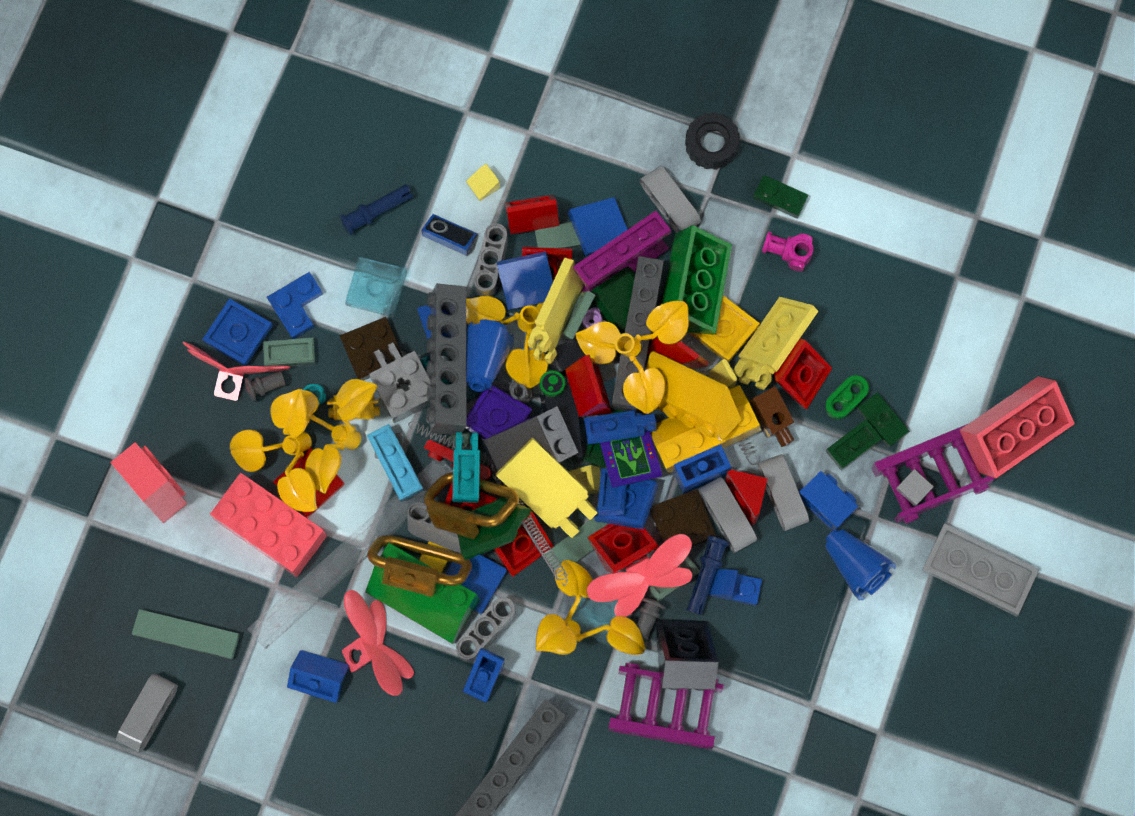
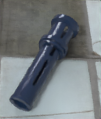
[339,184,413,235]
[686,535,730,616]

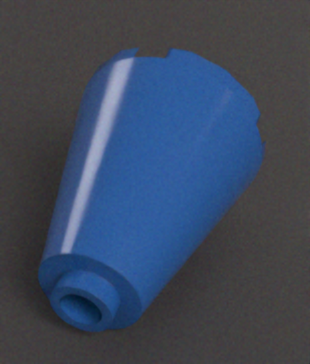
[466,319,514,392]
[825,529,896,601]

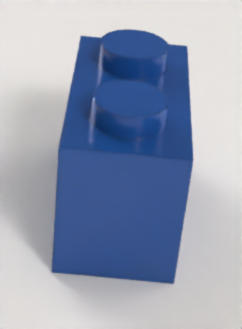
[673,444,732,494]
[799,471,858,531]

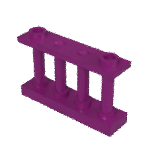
[573,211,671,302]
[871,424,994,524]
[608,663,724,750]

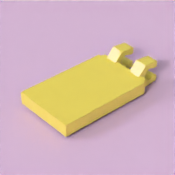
[527,258,584,364]
[733,297,818,390]
[496,437,597,538]

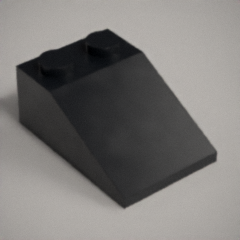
[482,406,579,487]
[655,620,718,691]

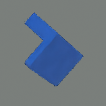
[287,650,349,703]

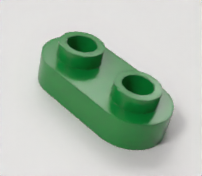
[825,375,869,420]

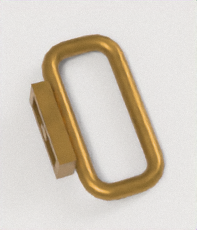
[424,472,519,539]
[367,535,472,597]

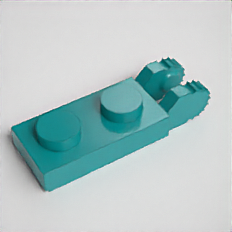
[452,432,480,503]

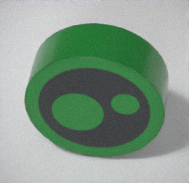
[540,371,565,398]

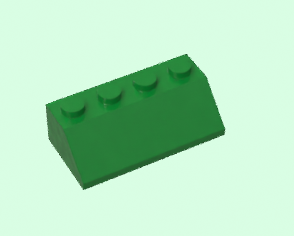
[661,225,732,335]
[365,543,480,644]

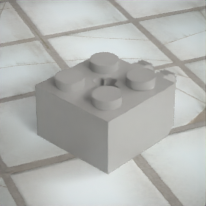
[369,342,430,423]

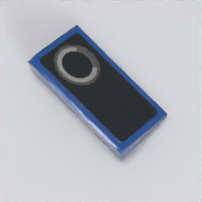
[421,214,477,256]

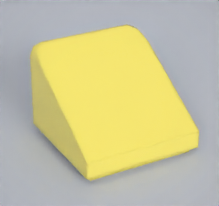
[466,164,500,201]
[708,359,737,390]
[569,465,601,494]

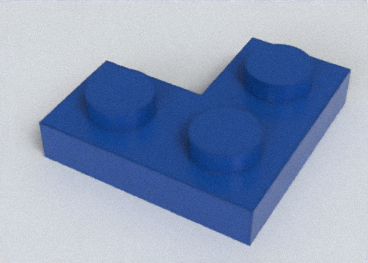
[267,272,323,339]

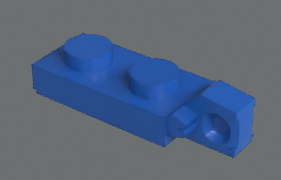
[584,410,657,444]

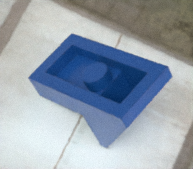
[708,569,762,606]
[463,647,505,703]

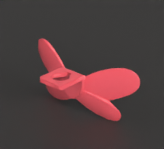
[182,341,291,401]
[587,534,692,617]
[342,590,414,696]

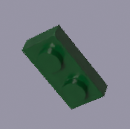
[753,175,808,219]
[825,419,882,471]

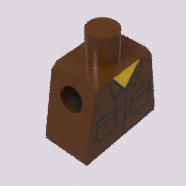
[749,386,794,447]

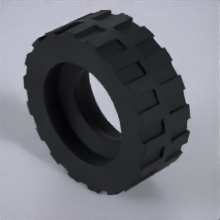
[685,112,740,170]

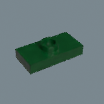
[857,392,910,448]

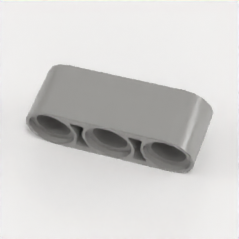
[639,166,701,233]
[474,223,508,297]
[757,454,809,531]
[698,477,757,553]
[407,502,462,554]
[456,597,516,663]
[116,673,178,753]

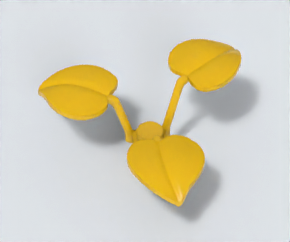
[466,296,548,389]
[576,301,689,414]
[303,379,378,494]
[230,389,317,512]
[536,560,645,655]

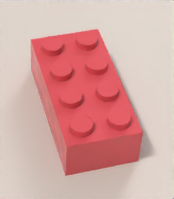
[960,376,1075,478]
[110,442,187,523]
[210,473,327,577]

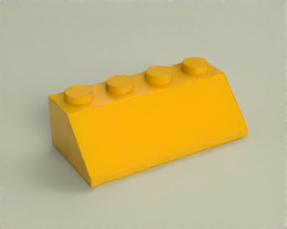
[646,351,742,441]
[650,385,761,474]

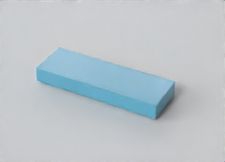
[367,424,424,502]

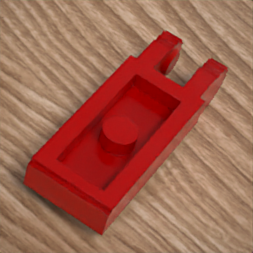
[424,439,492,481]

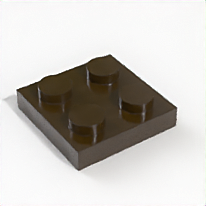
[339,317,403,381]
[650,489,716,547]

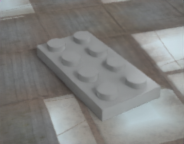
[922,523,1039,617]

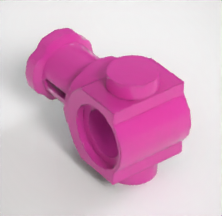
[762,231,813,272]

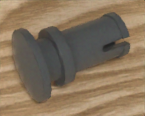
[245,371,286,402]
[508,381,533,404]
[637,598,666,640]

